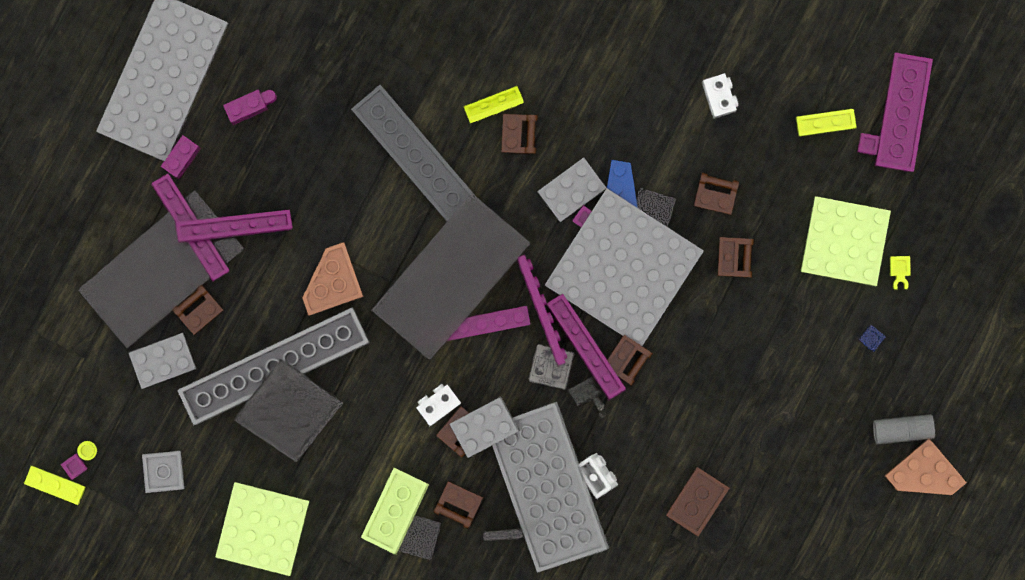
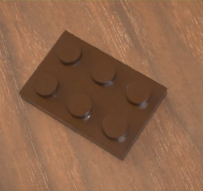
[666,467,729,536]

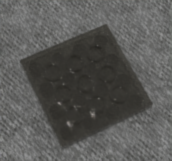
[234,359,343,462]

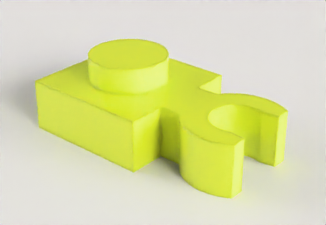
[890,256,910,289]

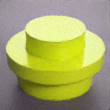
[77,441,97,460]

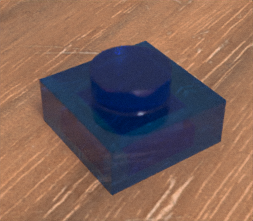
[858,325,886,352]

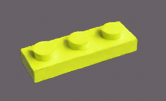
[464,86,524,123]
[796,109,856,136]
[24,466,86,505]

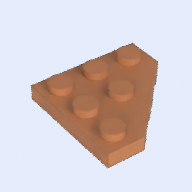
[302,242,363,316]
[885,439,967,495]

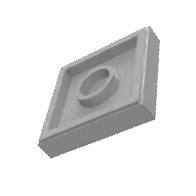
[142,451,185,493]

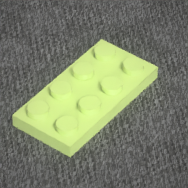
[361,468,429,554]

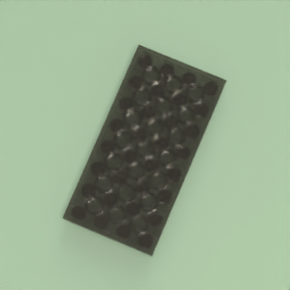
[78,190,245,348]
[372,194,530,360]

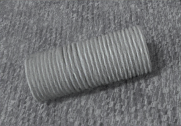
[873,414,935,444]

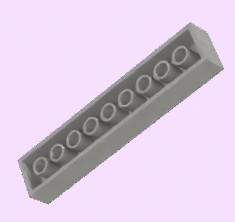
[177,308,370,425]

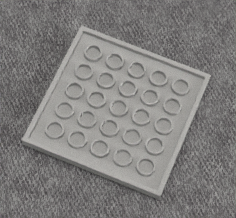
[545,189,704,346]

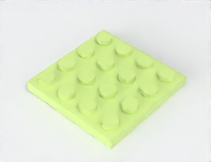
[801,196,891,286]
[216,482,309,576]

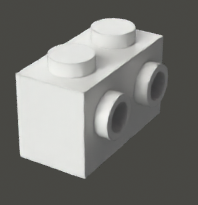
[702,74,738,119]
[416,384,461,426]
[579,453,618,499]

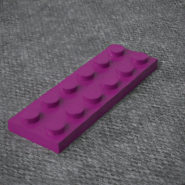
[875,53,933,172]

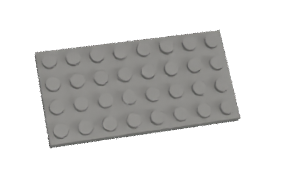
[96,0,229,161]
[492,402,609,573]

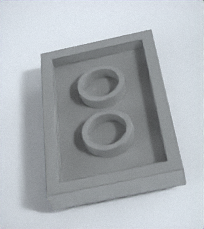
[538,158,606,222]
[129,333,196,389]
[450,397,519,458]

